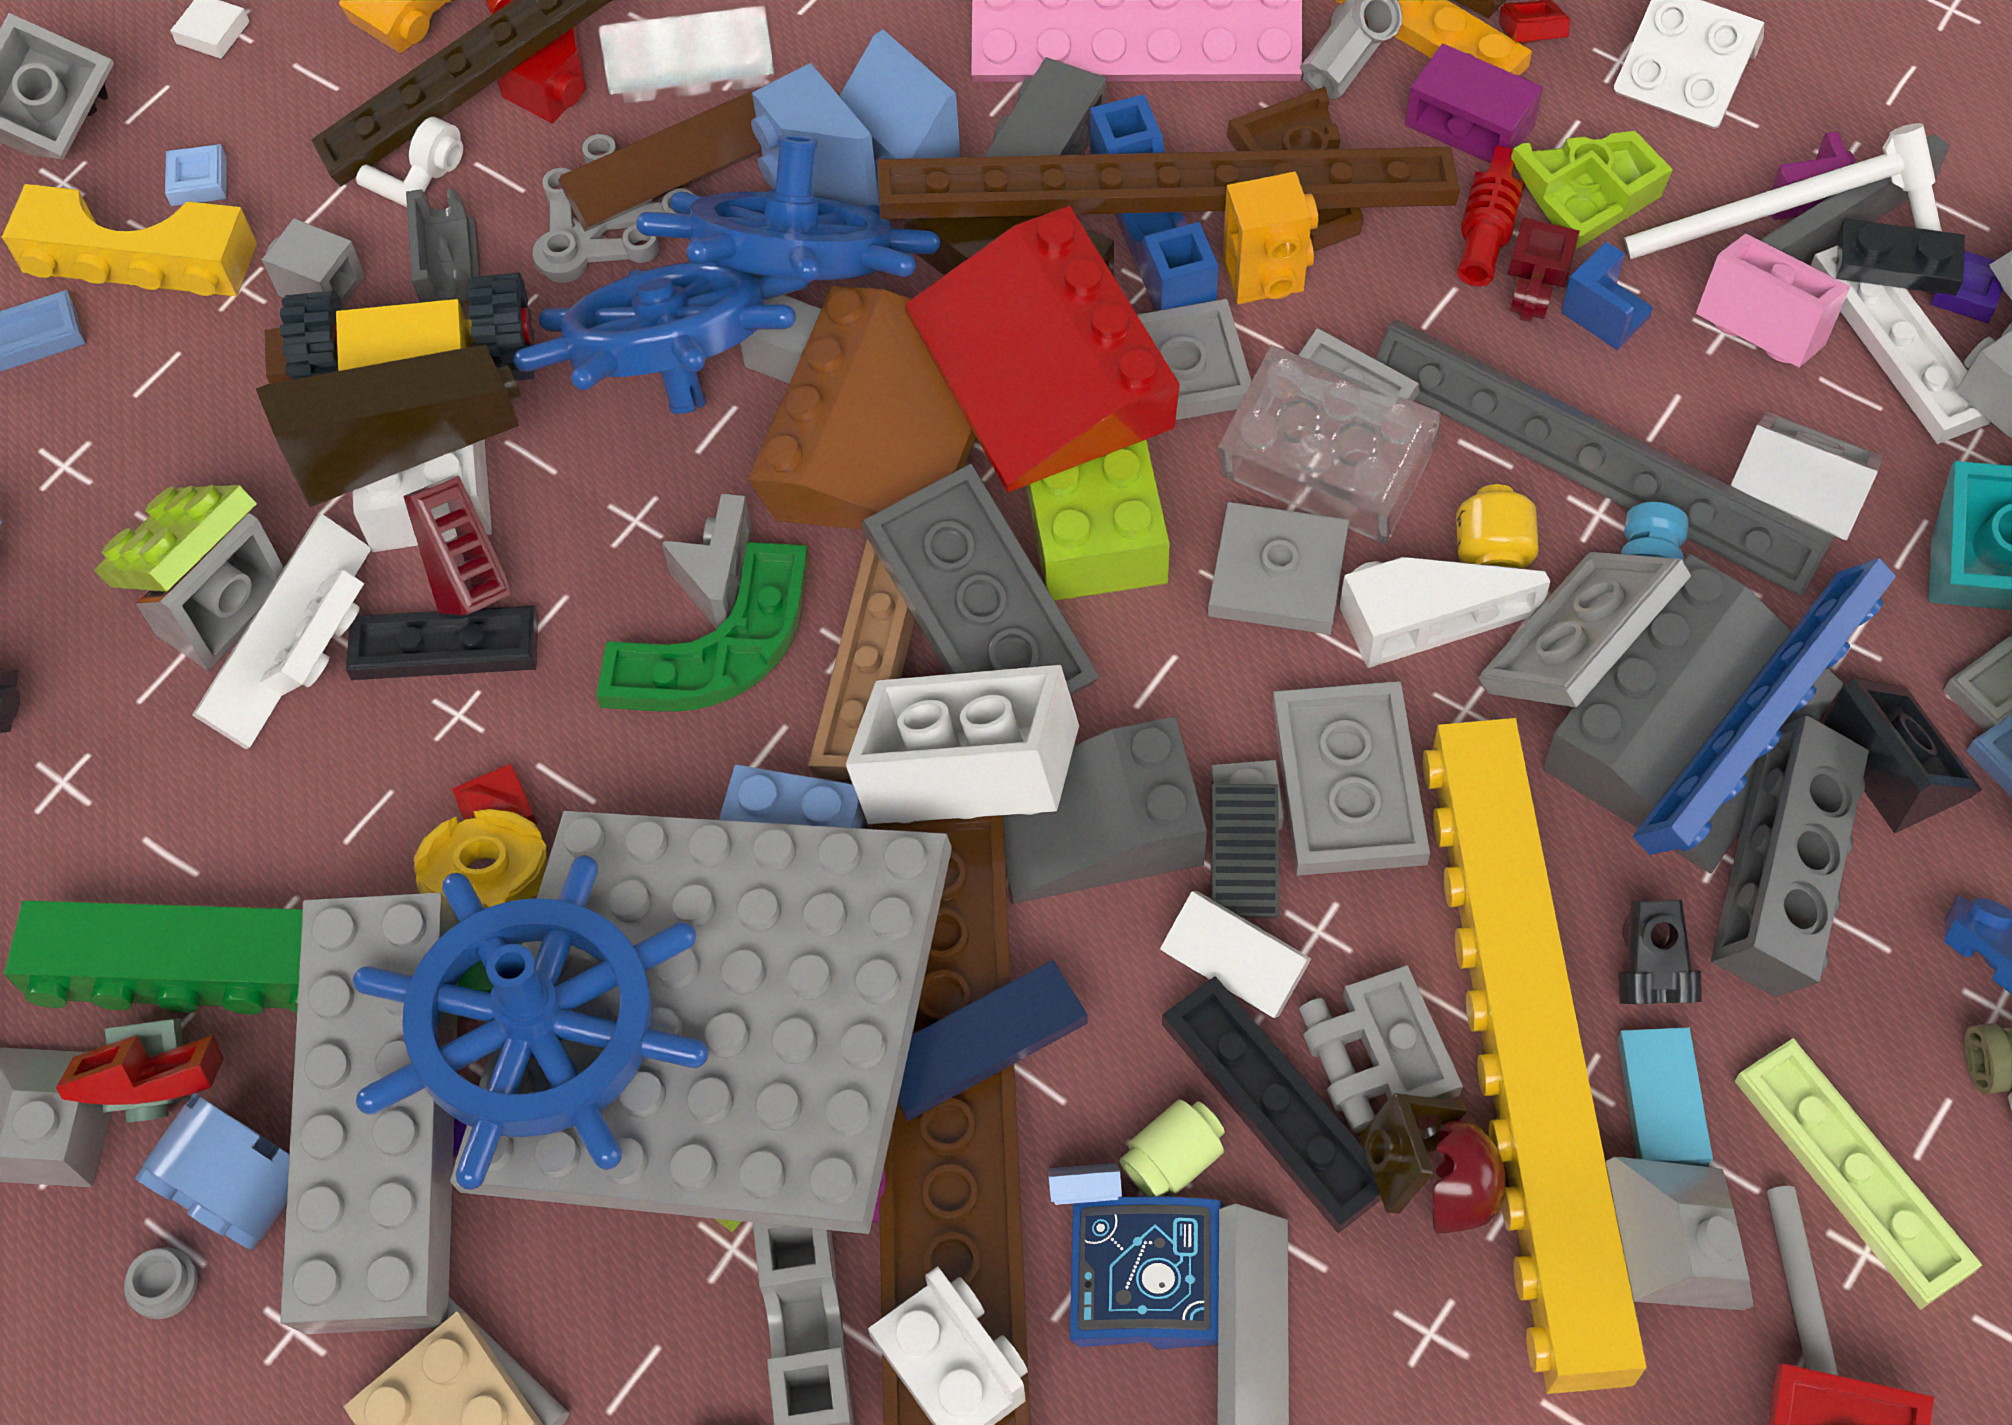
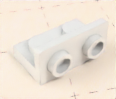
[868,1266,1028,1425]

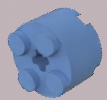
[135,1093,289,1251]

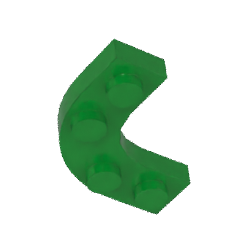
[596,542,810,712]

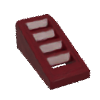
[403,476,511,615]

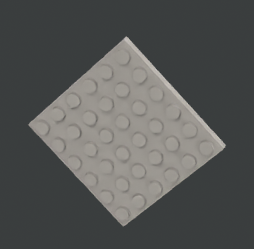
[450,811,952,1234]

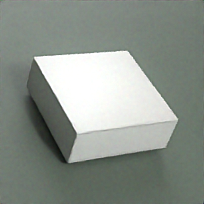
[170,0,250,59]

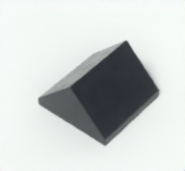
[1824,678,1982,834]

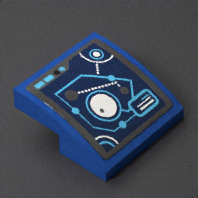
[1070,1197,1225,1349]

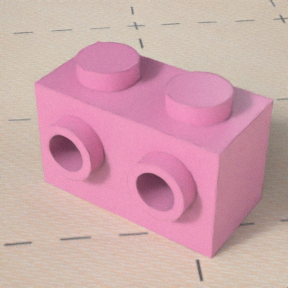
[1696,233,1851,368]

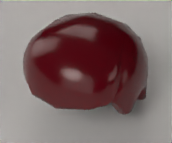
[1432,1120,1505,1234]

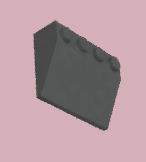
[1543,554,1844,874]

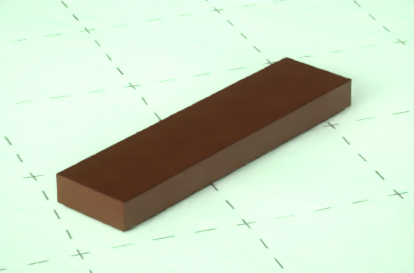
[558,87,762,232]

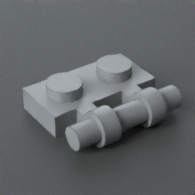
[1299,965,1463,1133]

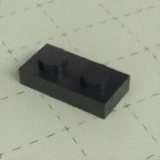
[1836,218,1965,296]

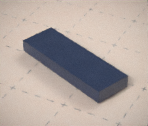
[897,960,1088,1121]

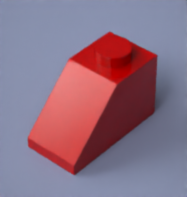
[497,26,586,124]

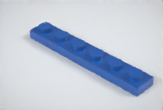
[1632,558,1896,855]

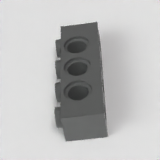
[1710,715,1869,997]

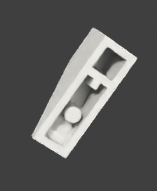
[1339,557,1550,668]

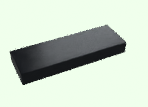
[346,605,539,680]

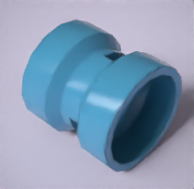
[1621,502,1689,562]

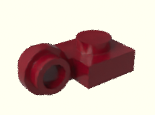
[1508,217,1580,322]

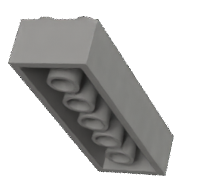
[280,893,459,1334]

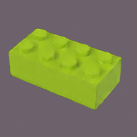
[1025,440,1170,601]

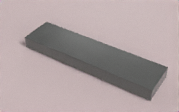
[1761,134,1950,263]

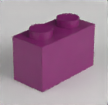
[1405,43,1543,163]

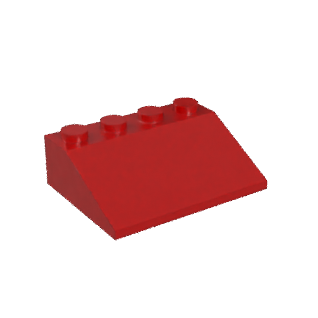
[905,206,1180,493]

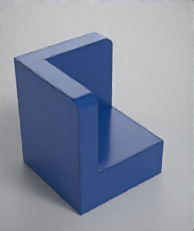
[1561,242,1653,350]

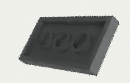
[861,464,1099,696]

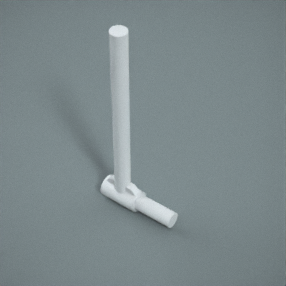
[1624,123,1942,260]

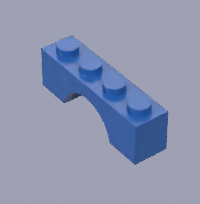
[1090,94,1219,311]

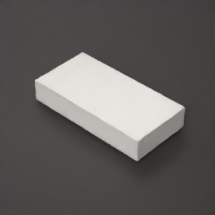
[1160,891,1311,1018]

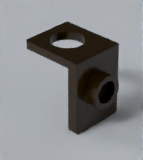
[1360,1093,1467,1214]

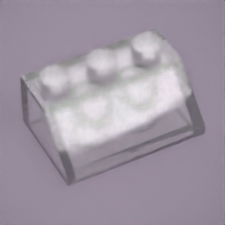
[599,5,775,103]

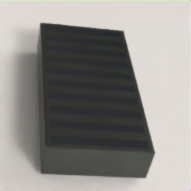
[1211,784,1279,918]

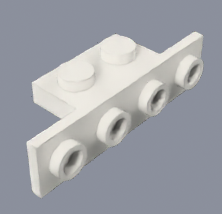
[192,513,372,749]

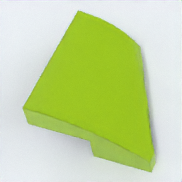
[1511,131,1673,250]

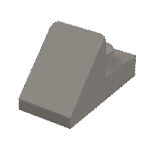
[662,494,753,629]

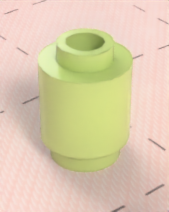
[1120,1099,1225,1197]

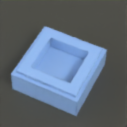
[165,144,227,206]
[1048,1163,1122,1205]

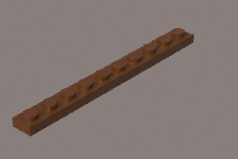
[877,146,1460,219]

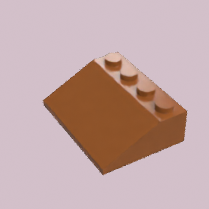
[748,286,976,530]

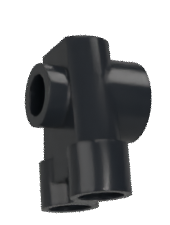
[1618,899,1702,1004]

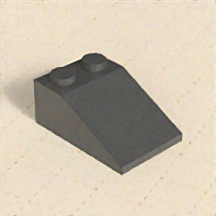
[1003,716,1207,904]

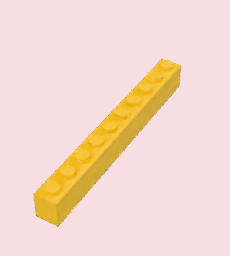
[1423,718,1647,1394]

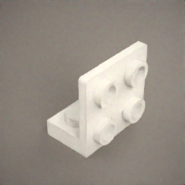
[1614,0,1764,129]

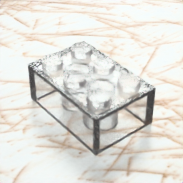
[1218,344,1440,545]

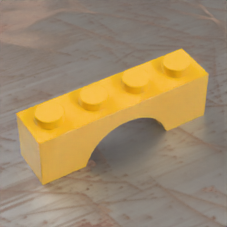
[2,184,257,297]

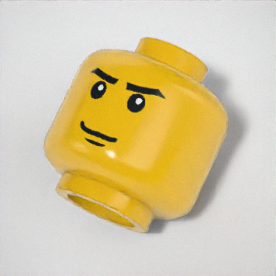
[1456,484,1539,569]

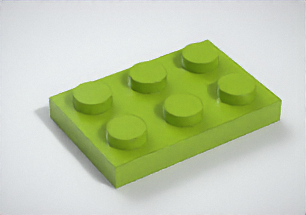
[94,485,257,591]

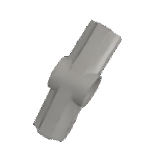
[1300,0,1402,99]

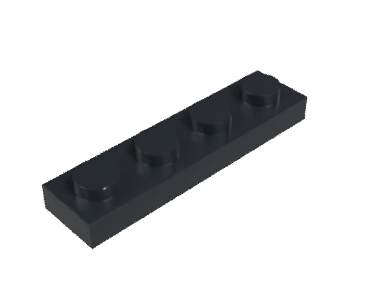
[1162,976,1382,1233]

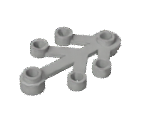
[532,134,693,283]

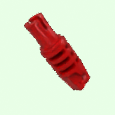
[1457,145,1524,287]

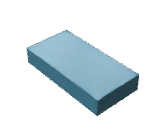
[1617,1027,1713,1167]

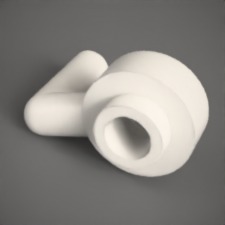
[356,117,463,207]

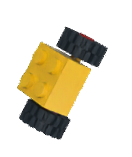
[280,272,535,381]

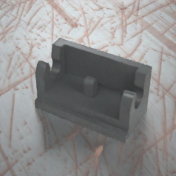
[406,189,481,303]

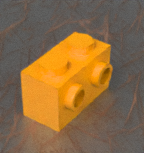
[1222,171,1318,305]

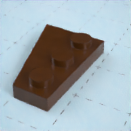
[1226,87,1364,252]

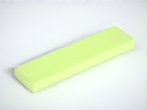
[1734,1038,1982,1310]

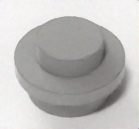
[124,1247,198,1319]

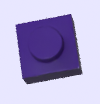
[1930,251,2003,323]

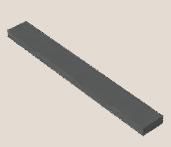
[1375,319,1835,597]

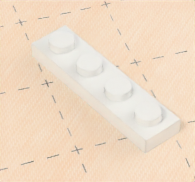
[1811,246,1991,444]

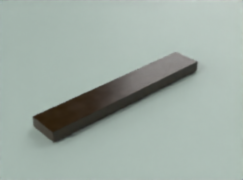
[311,0,612,187]

